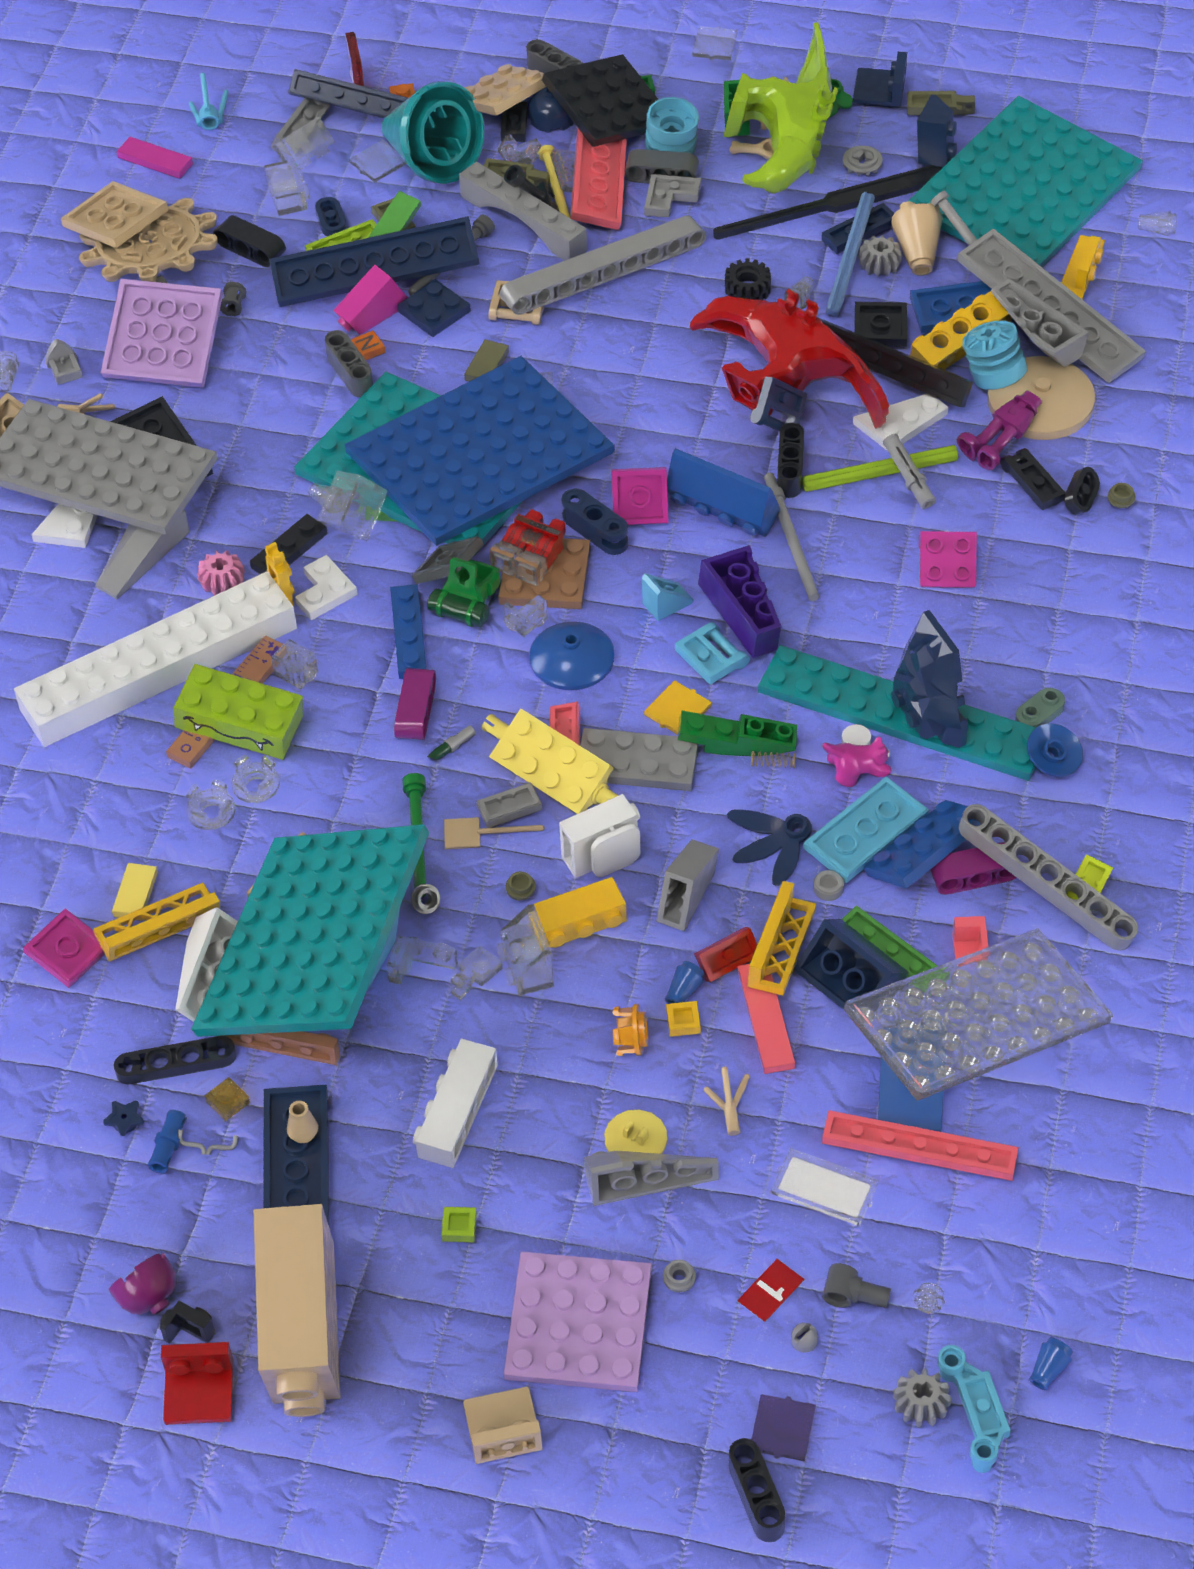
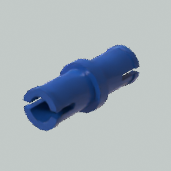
[147,1110,187,1173]

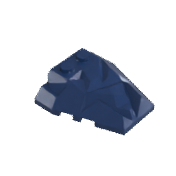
[891,610,968,748]

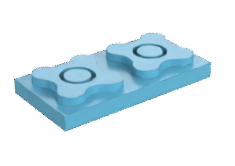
[803,776,929,883]

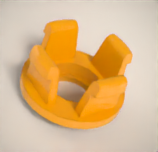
[612,1004,648,1056]

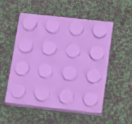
[101,279,223,388]
[504,1252,651,1392]

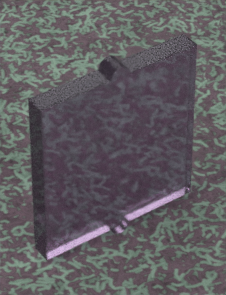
[751,1394,816,1461]

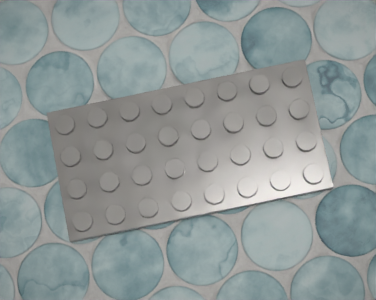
[0,399,218,535]

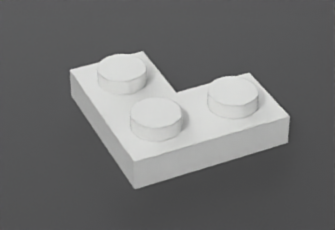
[295,555,358,620]

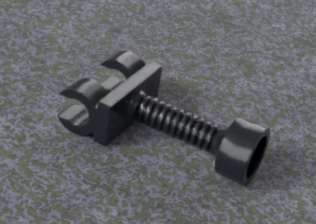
[504,165,560,212]

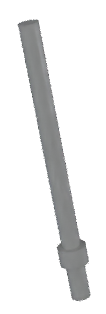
[764,473,819,601]

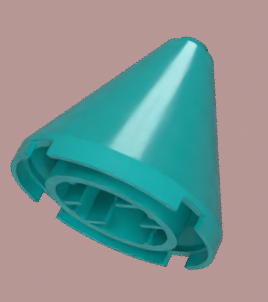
[381,81,484,184]

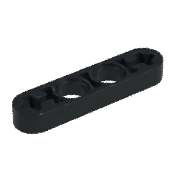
[114,1036,236,1084]

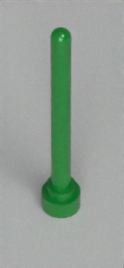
[402,773,426,898]

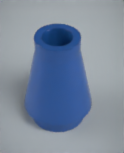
[665,961,704,1004]
[1029,1337,1073,1390]

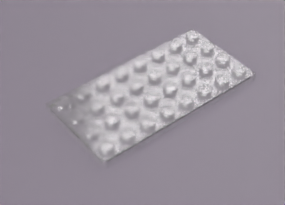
[843,928,1113,1101]

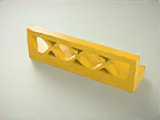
[748,881,816,996]
[93,882,220,962]

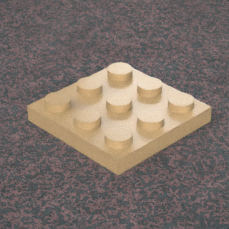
[464,64,546,116]
[61,181,168,248]

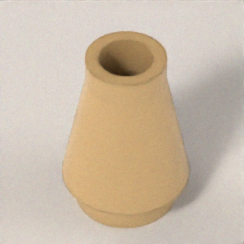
[286,1101,318,1143]

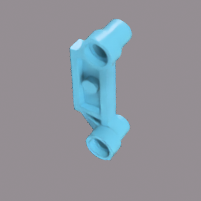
[938,1345,1011,1473]

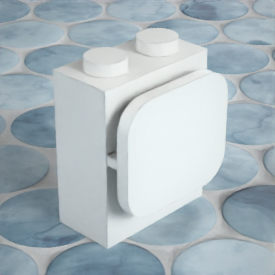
[559,794,641,879]

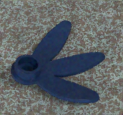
[727,809,812,886]

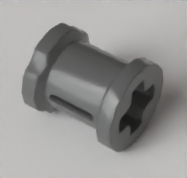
[220,282,247,316]

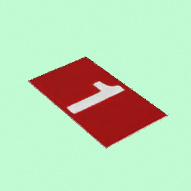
[737,1259,805,1322]

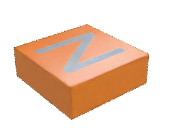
[351,330,385,360]

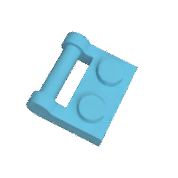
[675,622,750,685]

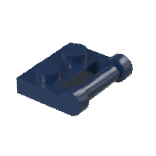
[750,376,808,432]

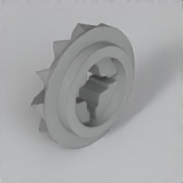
[843,146,883,176]

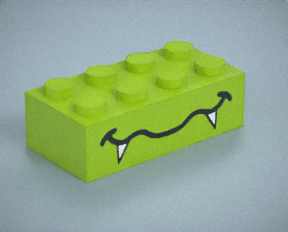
[173,664,303,760]

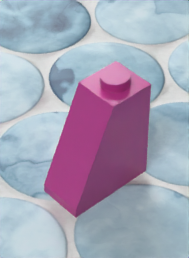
[333,265,408,335]

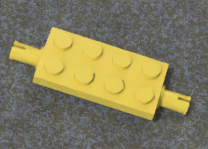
[482,708,619,814]

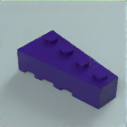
[698,545,782,658]

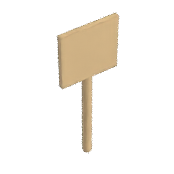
[444,817,545,850]

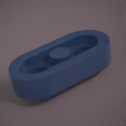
[315,197,347,236]

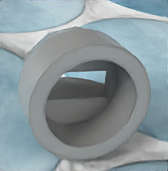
[791,1322,818,1353]

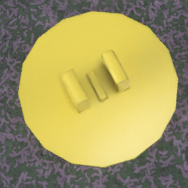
[604,1109,667,1154]

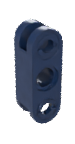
[561,488,628,555]

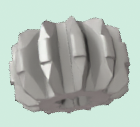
[858,235,902,278]
[893,1367,951,1428]

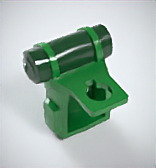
[427,557,500,627]

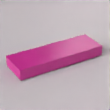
[117,137,193,179]

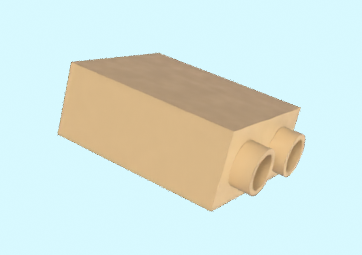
[253,1204,341,1417]

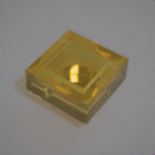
[204,1077,250,1121]

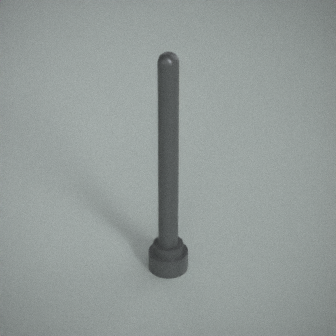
[408,214,495,296]

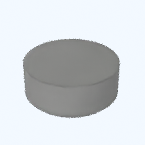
[814,870,844,901]

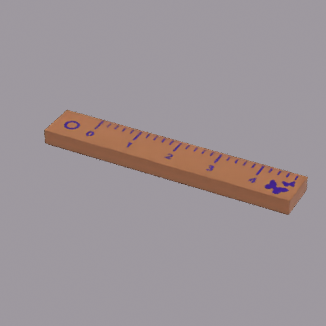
[166,636,289,769]

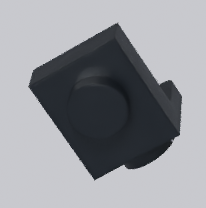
[160,1301,216,1344]

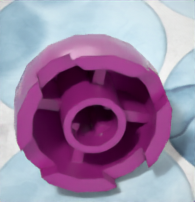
[109,1253,177,1315]

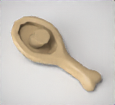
[729,138,774,160]

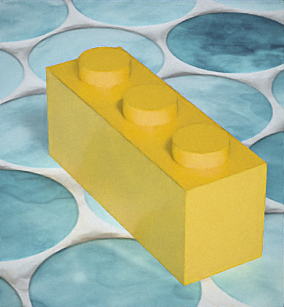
[528,877,627,951]

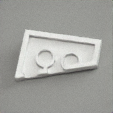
[853,394,948,451]
[32,504,98,548]

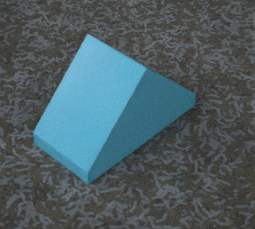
[642,574,694,621]

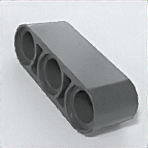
[526,39,583,73]
[625,149,699,184]
[325,330,373,397]

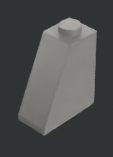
[656,839,719,931]

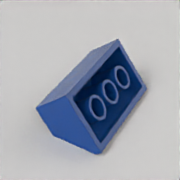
[667,448,780,537]

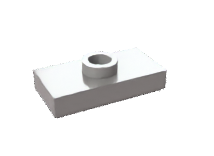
[476,782,542,829]

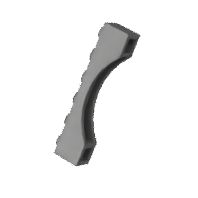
[459,161,587,261]

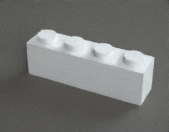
[413,1038,498,1168]

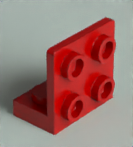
[161,1342,234,1425]

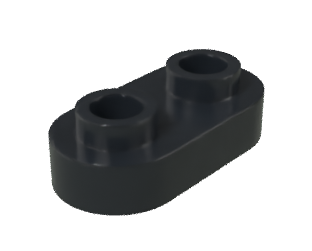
[1064,467,1100,515]

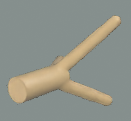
[57,393,115,414]
[704,1066,750,1136]

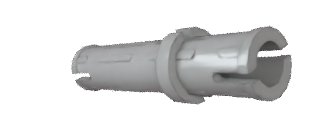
[883,433,936,509]

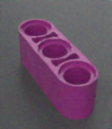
[394,668,436,740]
[930,842,1017,895]

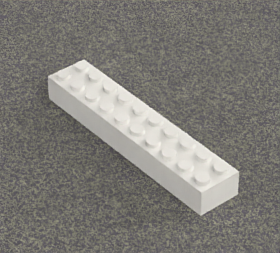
[14,571,297,747]

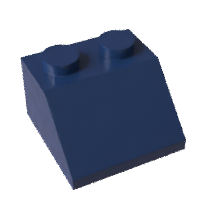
[917,94,957,167]

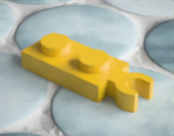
[265,542,295,607]

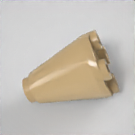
[891,201,942,276]

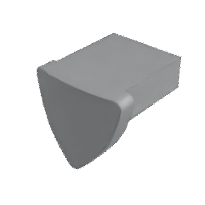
[46,339,83,385]

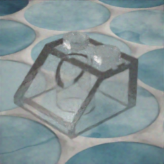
[497,904,554,996]

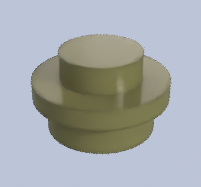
[1108,483,1136,508]
[506,871,536,900]

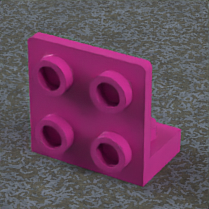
[919,531,977,588]

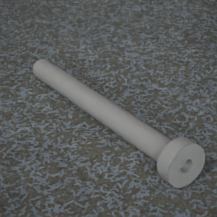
[931,190,977,246]

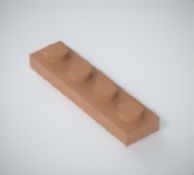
[221,1031,340,1065]

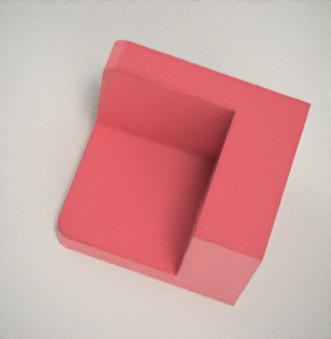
[952,916,988,965]

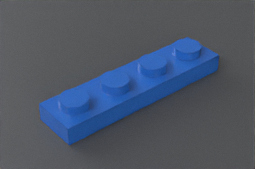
[390,584,426,679]

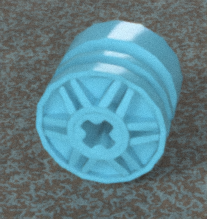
[645,97,699,154]
[962,321,1027,389]

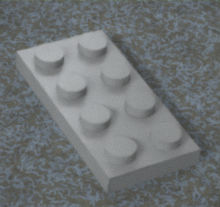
[580,728,698,791]

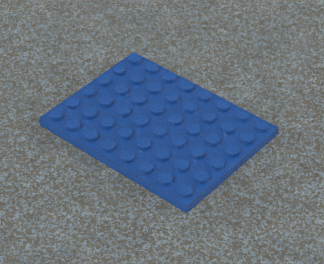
[345,356,615,546]

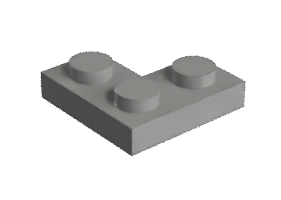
[644,174,701,217]

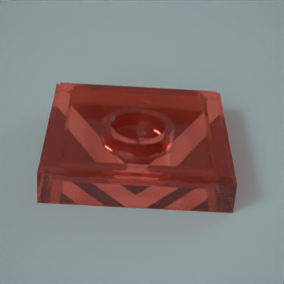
[345,32,364,86]

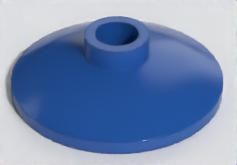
[1027,723,1083,777]

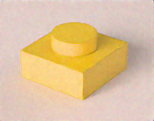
[666,1001,701,1037]

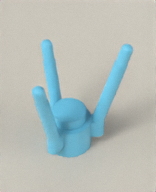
[189,72,229,130]

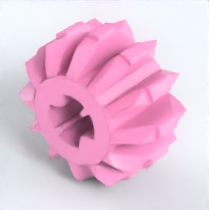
[197,550,245,596]

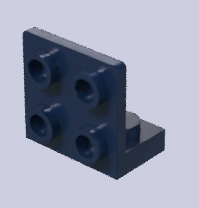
[853,51,908,107]

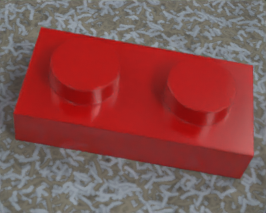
[694,927,757,982]

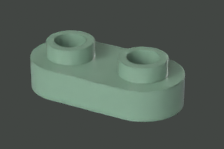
[1015,688,1065,727]

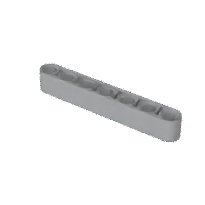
[959,804,1138,951]

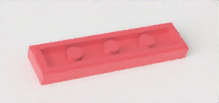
[738,964,795,1074]

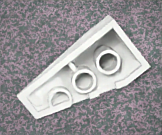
[175,907,238,1022]

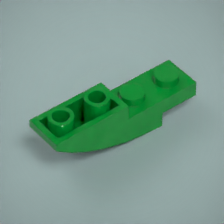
[678,710,797,756]

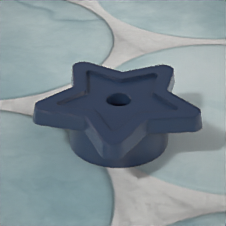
[103,1101,144,1136]

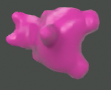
[822,736,891,787]

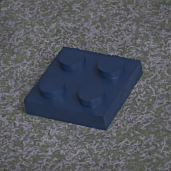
[398,279,471,337]

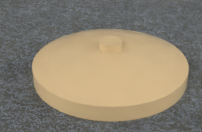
[987,356,1095,440]

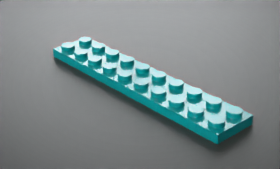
[758,645,1036,781]

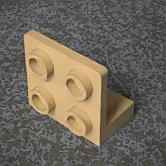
[463,1387,543,1464]

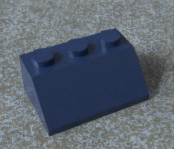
[793,919,909,1024]

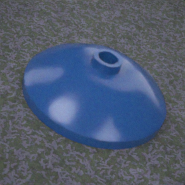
[530,621,614,690]

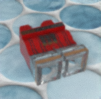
[489,509,566,586]

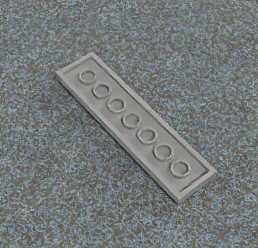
[957,229,1146,383]

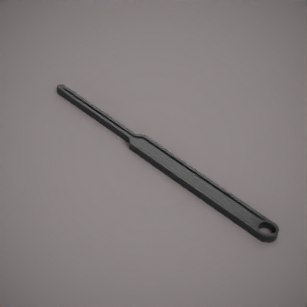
[713,165,943,240]

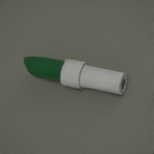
[427,725,476,760]

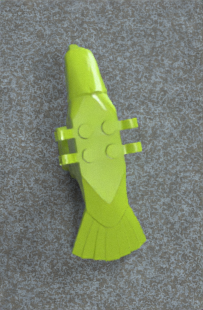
[723,22,838,194]

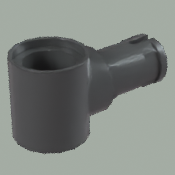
[822,1263,891,1308]

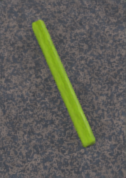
[802,445,958,492]

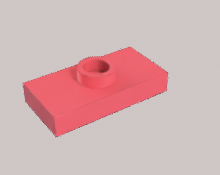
[550,701,580,746]

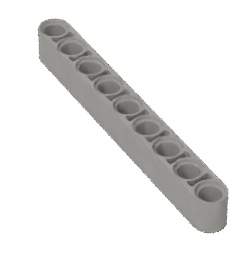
[499,215,707,315]

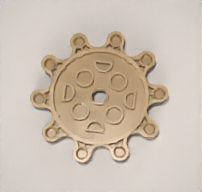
[79,198,218,282]

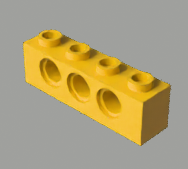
[910,291,1012,370]

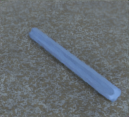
[826,192,875,317]

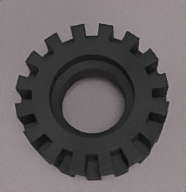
[725,258,771,300]

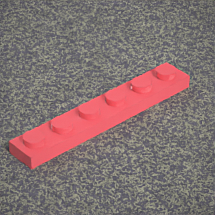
[822,1110,1019,1181]

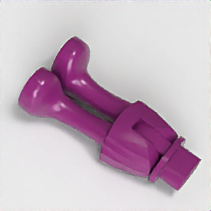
[956,390,1042,470]

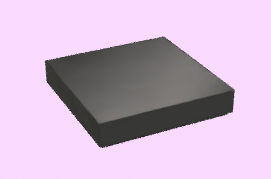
[412,536,484,584]

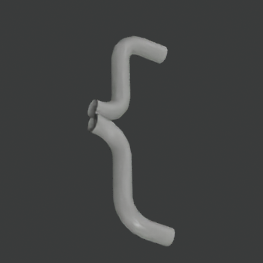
[178,1130,238,1155]

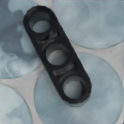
[213,215,286,267]
[777,422,804,498]
[729,1438,785,1542]

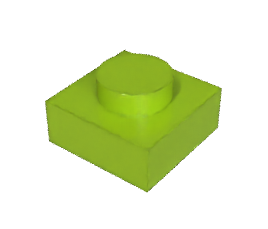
[441,1207,477,1243]

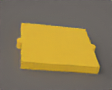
[644,680,712,735]

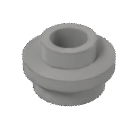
[411,884,440,914]
[663,1260,696,1292]

